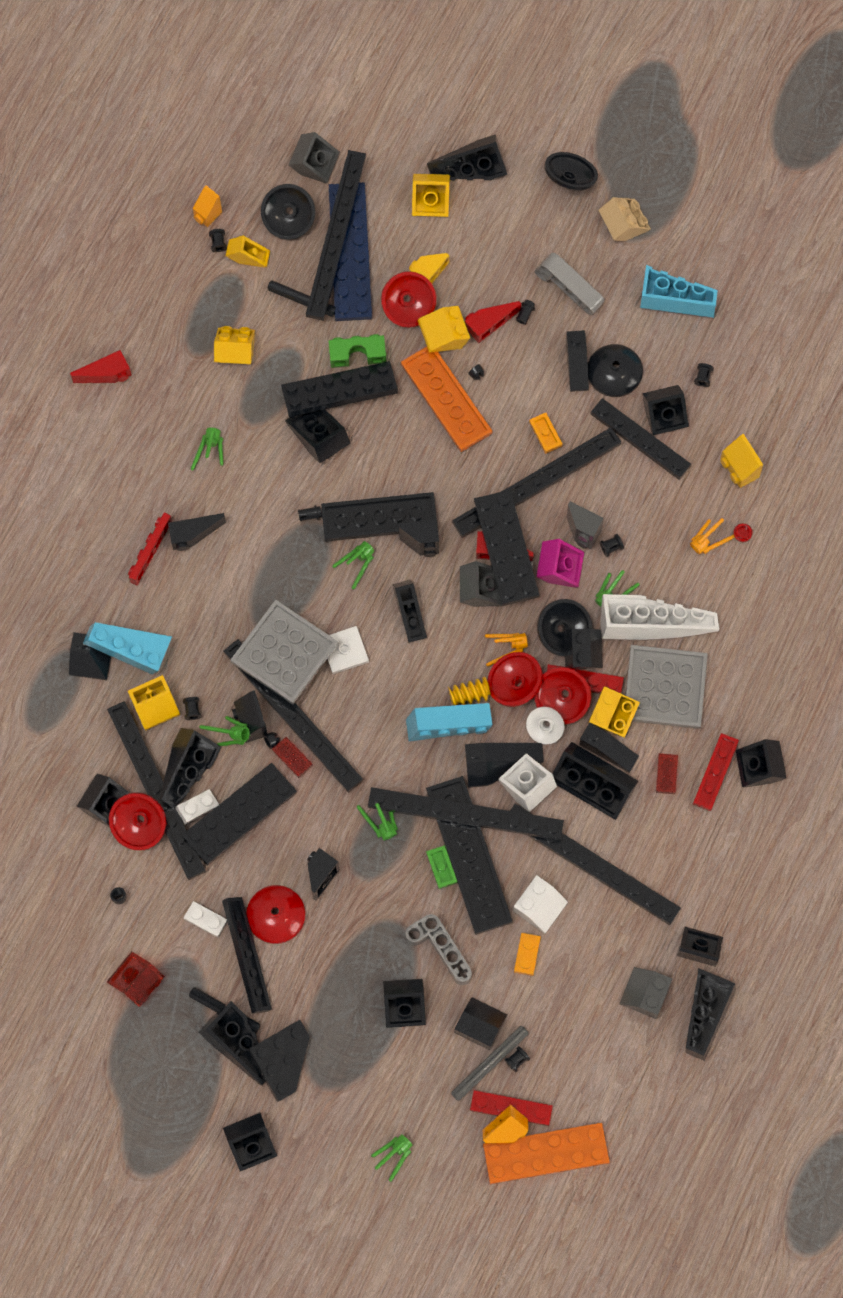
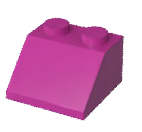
[536,539,584,588]

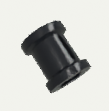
[209,229,227,252]
[694,363,714,387]
[600,534,624,557]
[183,697,202,720]
[504,1046,530,1073]

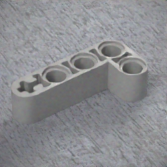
[535,253,605,315]
[405,914,472,985]

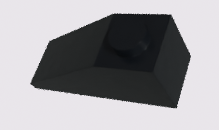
[566,330,589,392]
[168,513,226,551]
[392,580,427,643]
[579,723,639,773]

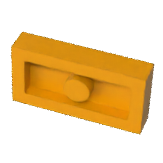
[529,413,562,454]
[514,933,541,976]

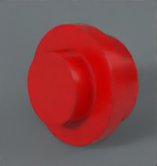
[733,523,753,542]

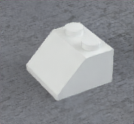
[499,754,557,812]
[513,875,568,934]

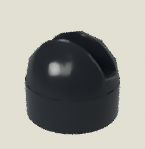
[468,364,484,380]
[263,732,280,749]
[110,887,127,905]

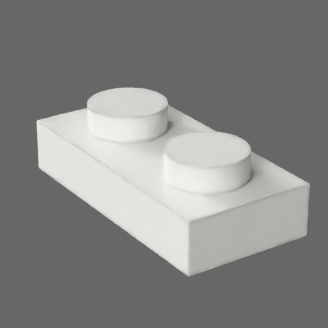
[175,789,219,825]
[184,901,227,938]

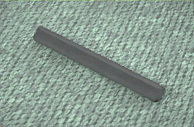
[451,1026,528,1101]

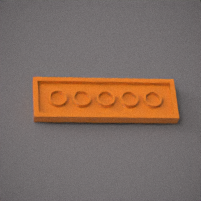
[401,346,492,452]
[483,1123,610,1185]

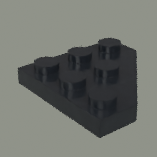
[248,1020,310,1102]

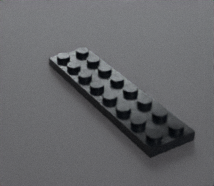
[426,776,513,935]

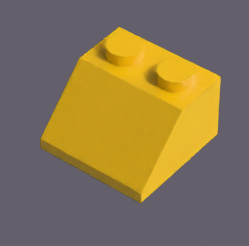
[412,174,450,217]
[418,306,470,353]
[720,434,763,488]

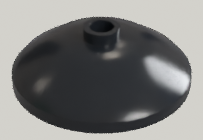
[544,152,598,191]
[261,184,316,239]
[588,344,643,397]
[537,599,592,657]

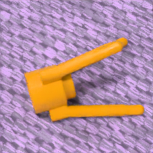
[690,518,735,554]
[485,633,528,666]

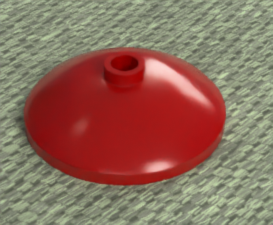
[381,271,436,327]
[487,652,543,707]
[534,667,592,724]
[109,792,166,850]
[246,885,305,944]

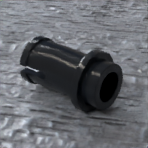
[516,300,535,325]
[298,505,322,521]

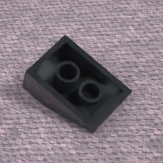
[285,409,350,463]

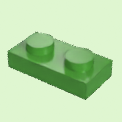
[426,845,457,889]

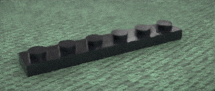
[591,398,691,480]
[222,897,272,1014]

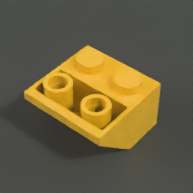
[214,326,255,364]
[128,675,180,731]
[588,686,640,738]

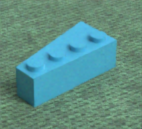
[640,265,718,318]
[83,622,172,675]
[406,703,493,742]

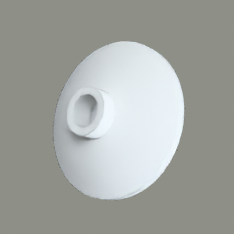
[526,707,564,744]

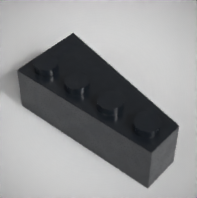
[685,968,736,1061]

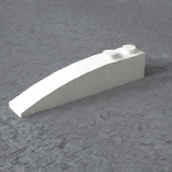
[600,594,719,640]

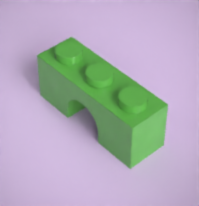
[328,334,386,368]

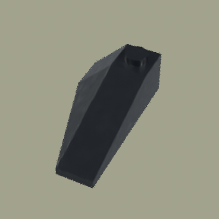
[427,134,507,181]
[159,728,221,808]
[465,743,544,788]
[198,1001,265,1086]

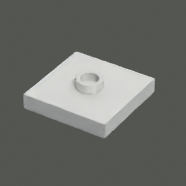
[327,626,369,674]

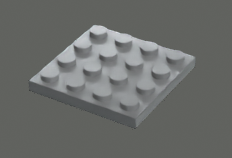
[230,600,338,704]
[626,645,708,729]

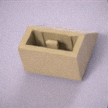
[599,197,651,241]

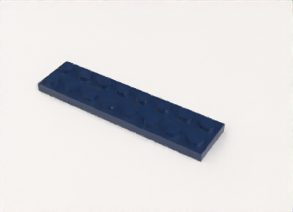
[328,182,372,321]

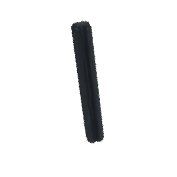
[267,280,336,317]
[189,987,260,1034]

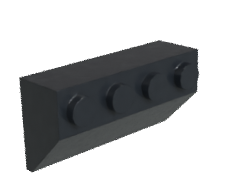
[552,742,638,820]

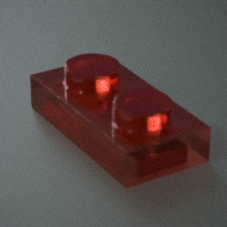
[272,737,313,778]
[656,753,678,794]

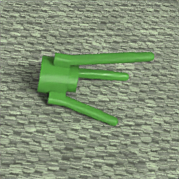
[191,428,223,471]
[332,541,374,590]
[595,570,640,607]
[199,716,250,746]
[357,803,398,841]
[371,1134,413,1182]

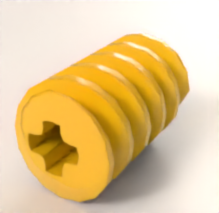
[448,677,490,706]

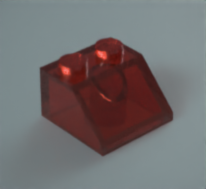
[107,951,165,1007]

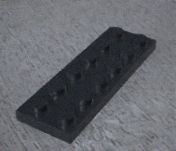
[281,361,398,417]
[474,490,540,606]
[321,492,438,542]
[182,763,297,866]

